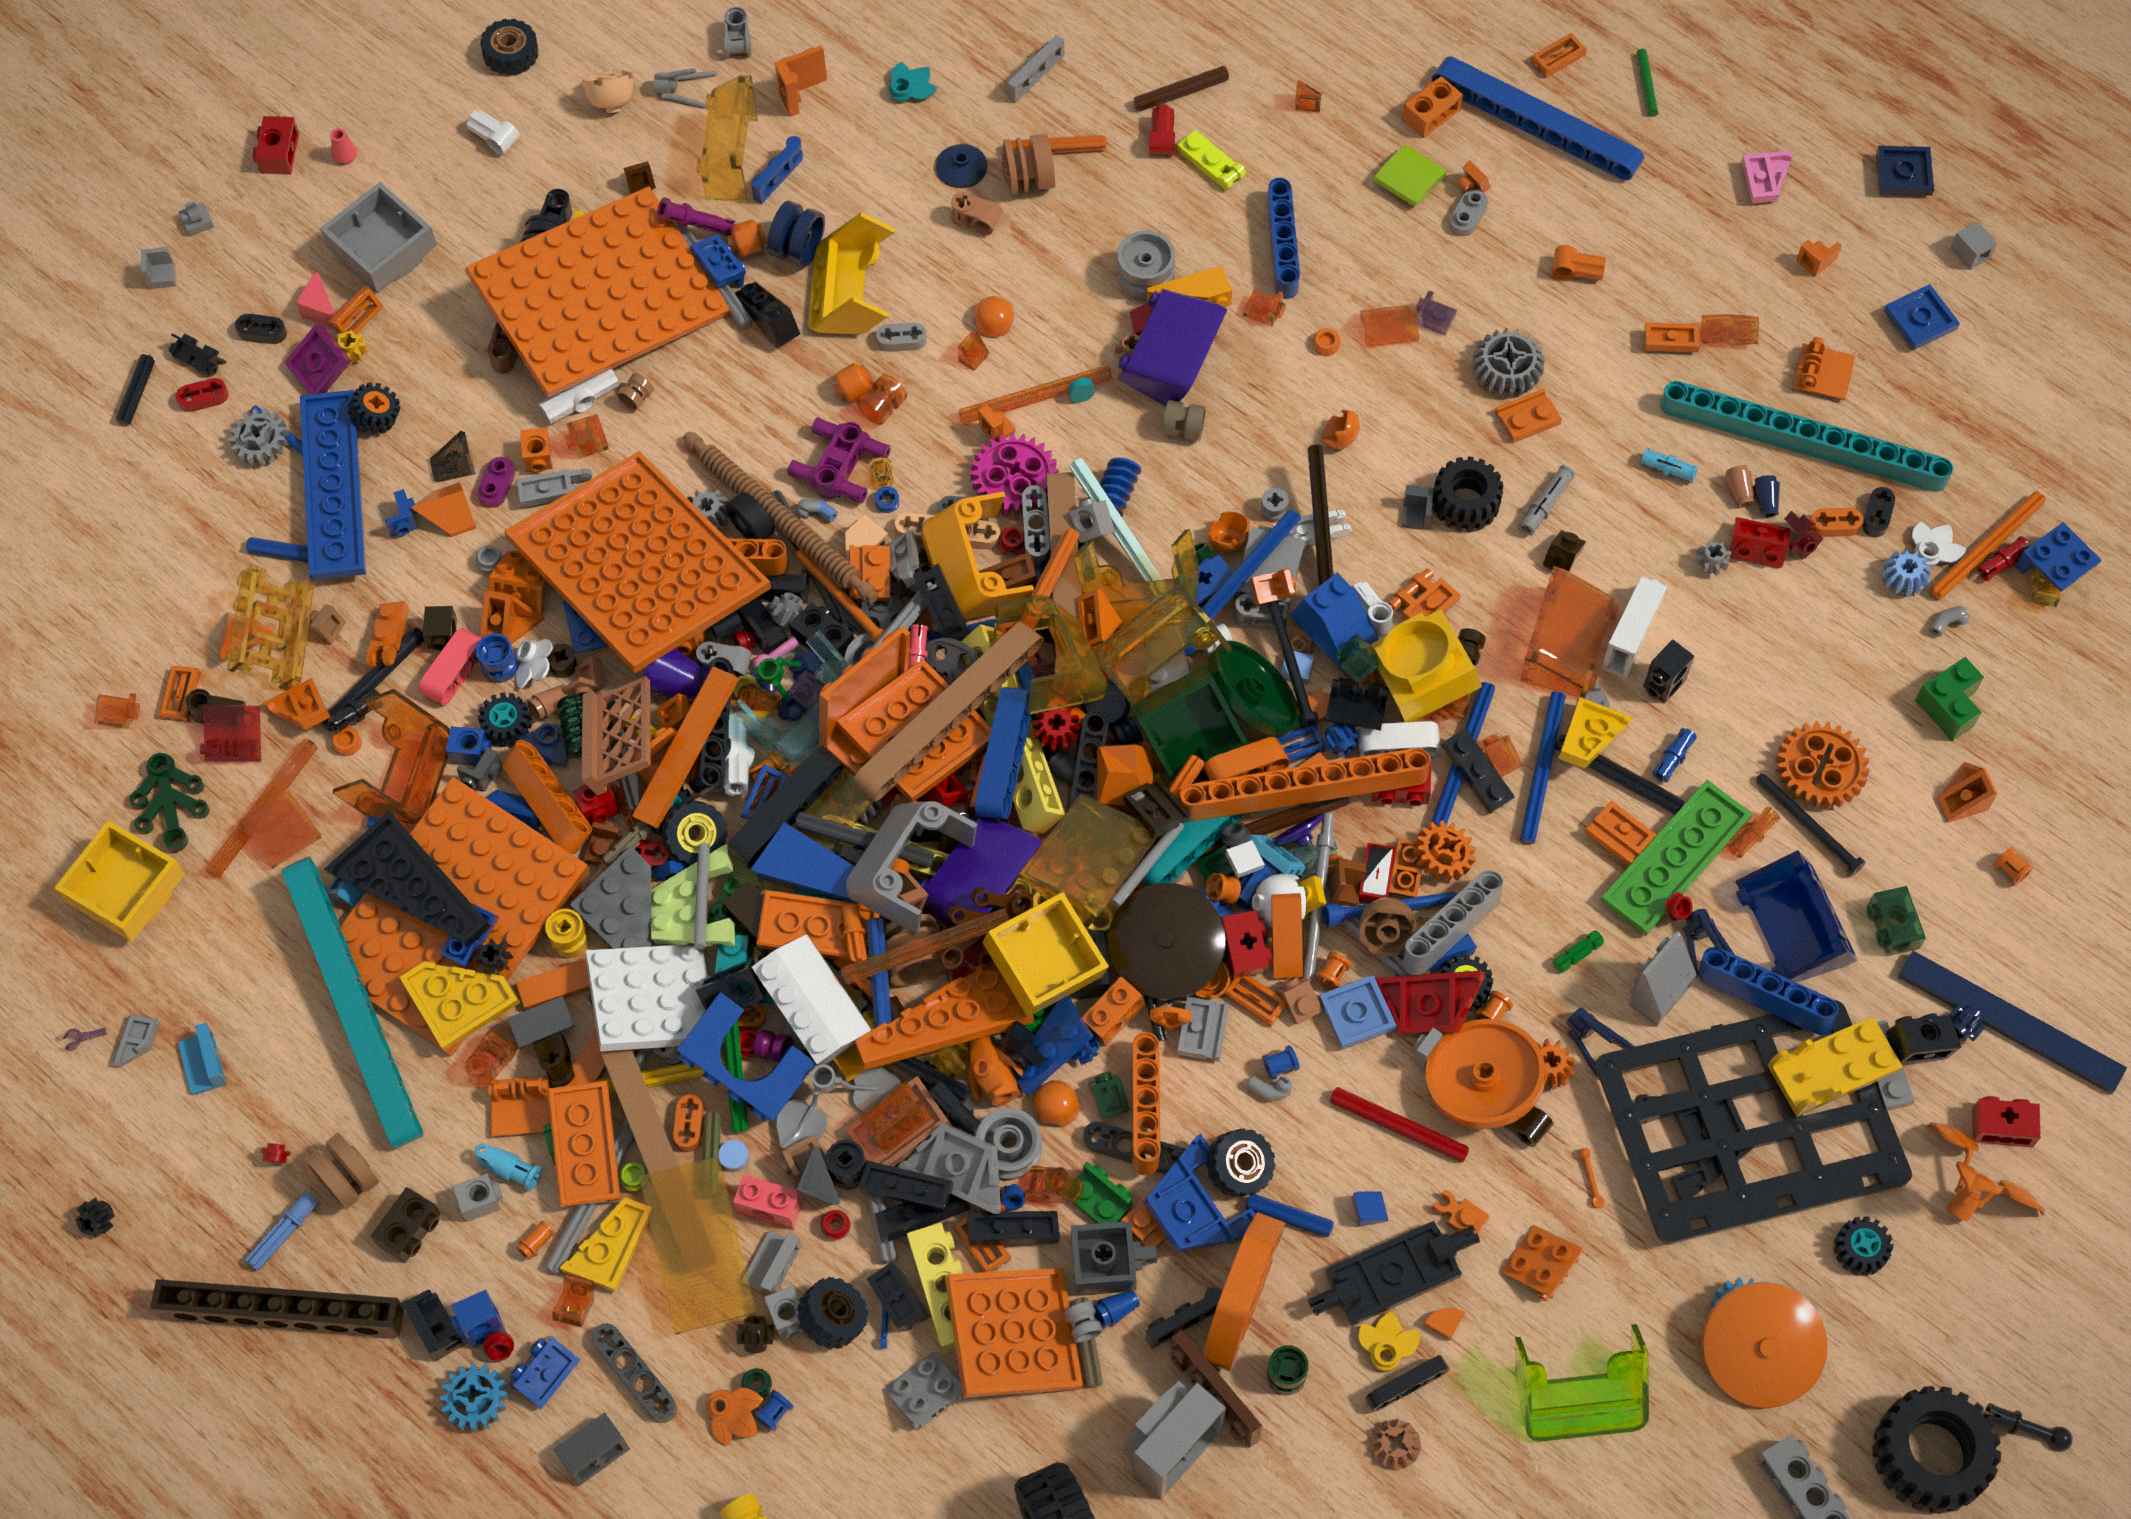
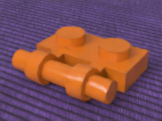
[1388,568,1461,620]

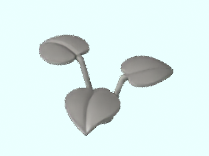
[776,1022,903,1149]

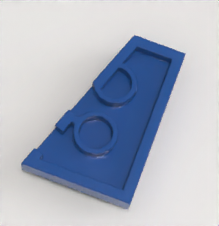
[1012,996,1093,1095]

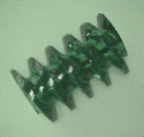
[557,695,583,758]

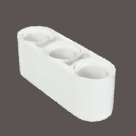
[1357,721,1441,757]

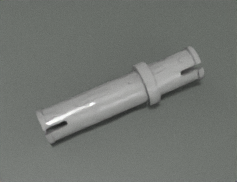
[1519,465,1575,536]

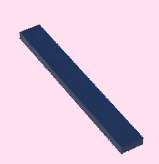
[1898,951,2127,1094]

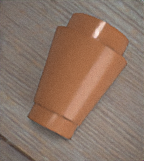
[1725,465,1755,508]
[528,684,571,720]

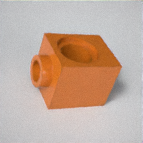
[520,427,553,472]

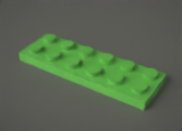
[1601,780,1753,936]

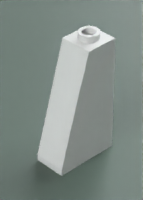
[1601,576,1667,679]

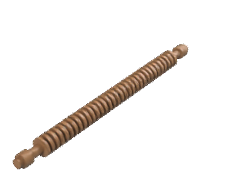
[683,432,878,603]

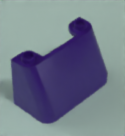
[1117,289,1227,406]
[921,814,1044,937]

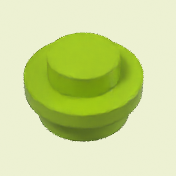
[619,1162,649,1192]

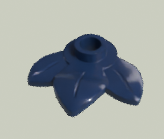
[517,723,569,768]

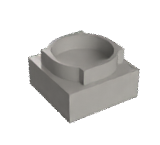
[320,182,437,292]
[1124,1380,1226,1499]

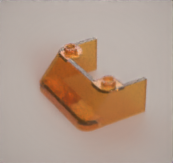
[332,689,450,824]

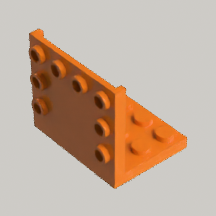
[819,626,911,777]

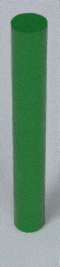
[1637,49,1659,117]

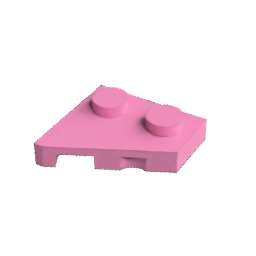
[1741,150,1793,203]

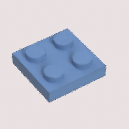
[1319,975,1397,1050]

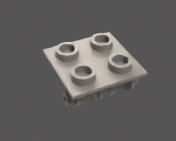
[884,1352,963,1430]

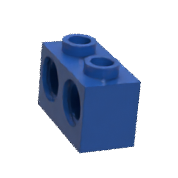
[450,1289,507,1348]

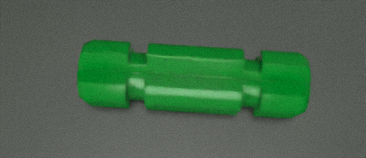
[1553,930,1604,973]

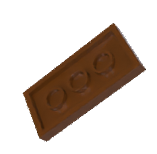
[1171,1330,1262,1448]

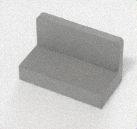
[742,1231,802,1296]

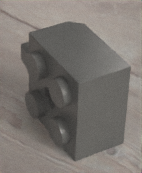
[1071,1221,1158,1295]

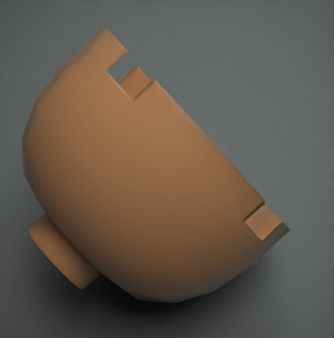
[1359,897,1417,957]

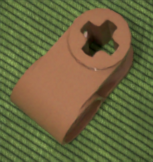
[951,192,1002,235]

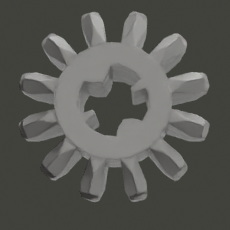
[688,487,729,530]

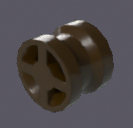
[547,644,577,678]

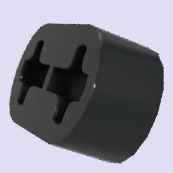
[235,314,287,344]
[1862,487,1895,538]

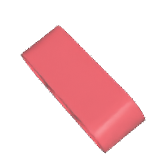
[418,628,481,705]

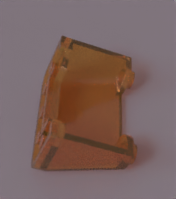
[1520,566,1620,698]

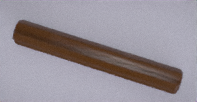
[1134,66,1229,111]

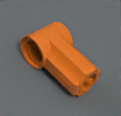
[1551,245,1606,281]

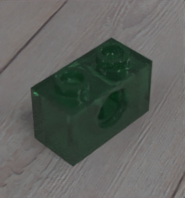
[1866,886,1926,956]

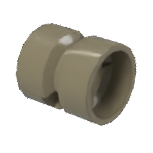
[1162,400,1206,441]

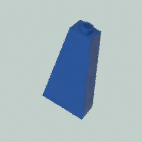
[751,822,858,903]

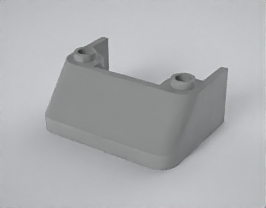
[846,801,977,935]

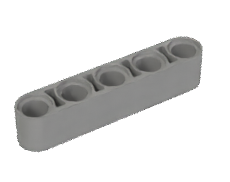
[1402,870,1504,975]

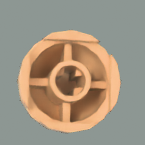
[582,70,635,113]

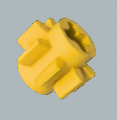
[337,330,368,365]

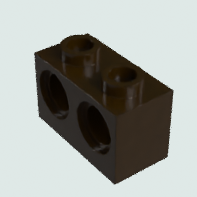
[371,1186,441,1263]

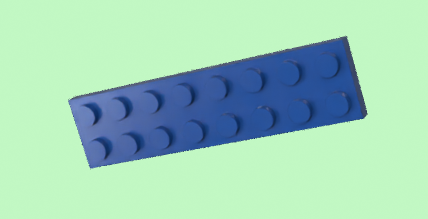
[300,390,366,581]

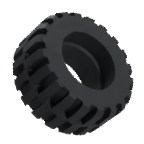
[1872,1386,2001,1514]
[1014,1462,1095,1519]

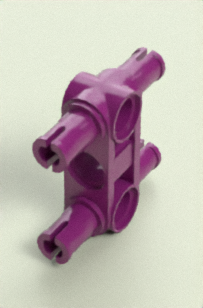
[787,417,891,504]

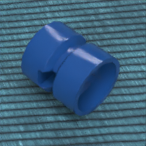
[476,633,518,683]

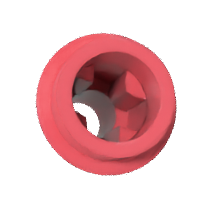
[330,128,357,165]

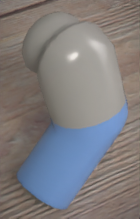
[796,499,838,522]

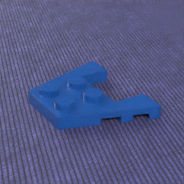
[1143,1133,1256,1253]

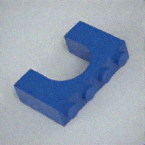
[677,992,816,1121]

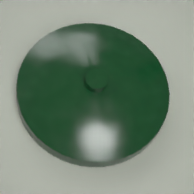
[1208,640,1300,737]

